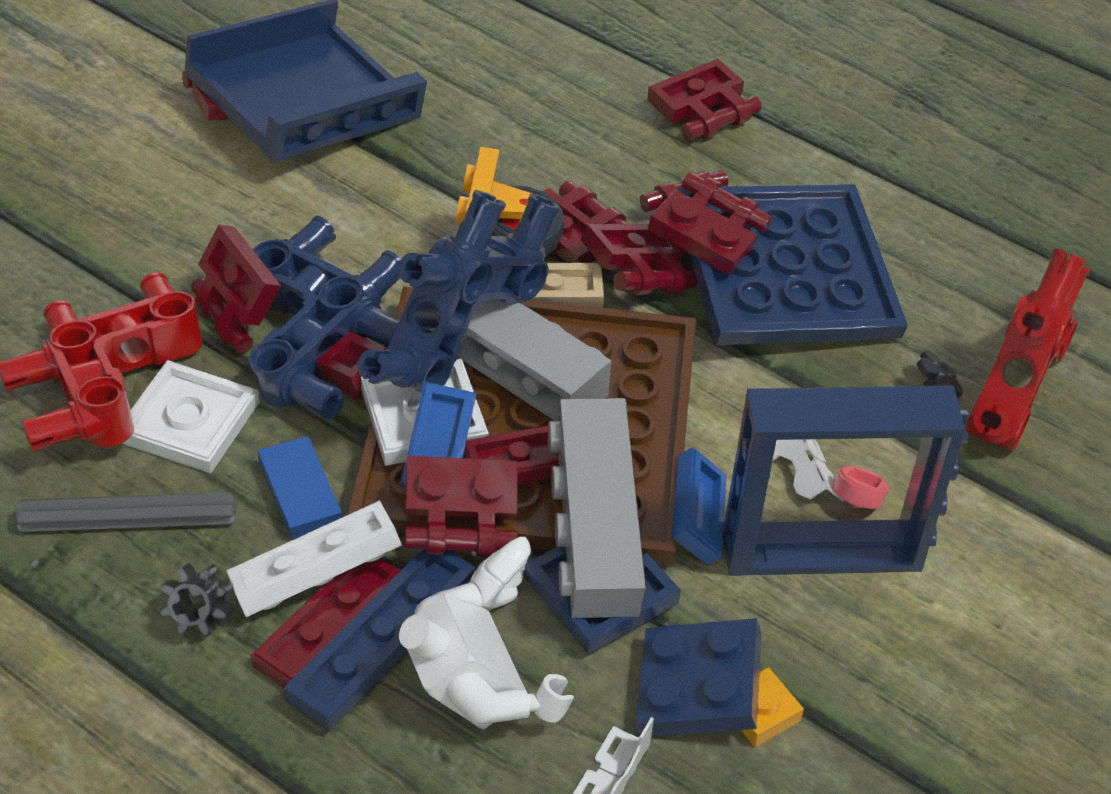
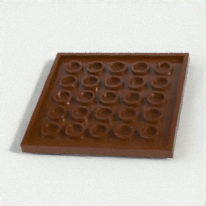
[348,286,696,565]

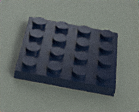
[677,184,908,345]

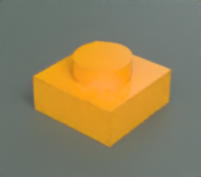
[741,667,804,747]

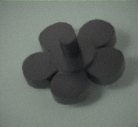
[917,350,963,398]

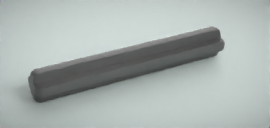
[16,492,236,532]

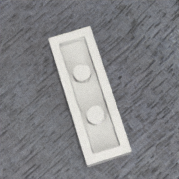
[226,501,402,617]

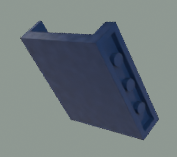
[184,0,427,163]

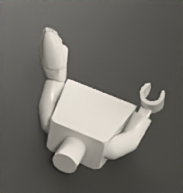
[399,537,574,730]

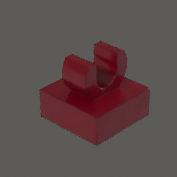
[315,332,386,401]

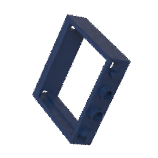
[723,386,969,576]

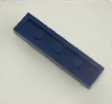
[284,549,476,732]

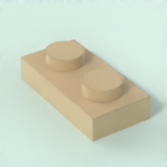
[531,263,604,308]

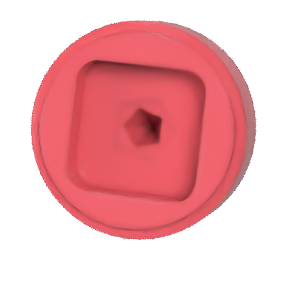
[832,466,889,509]

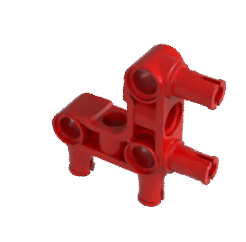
[966,248,1090,452]
[0,272,203,453]

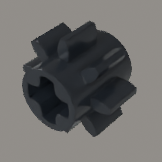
[160,563,233,636]

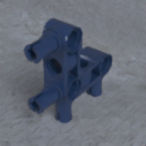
[358,190,560,393]
[249,215,401,419]

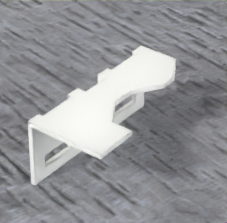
[773,439,845,502]
[573,717,654,794]

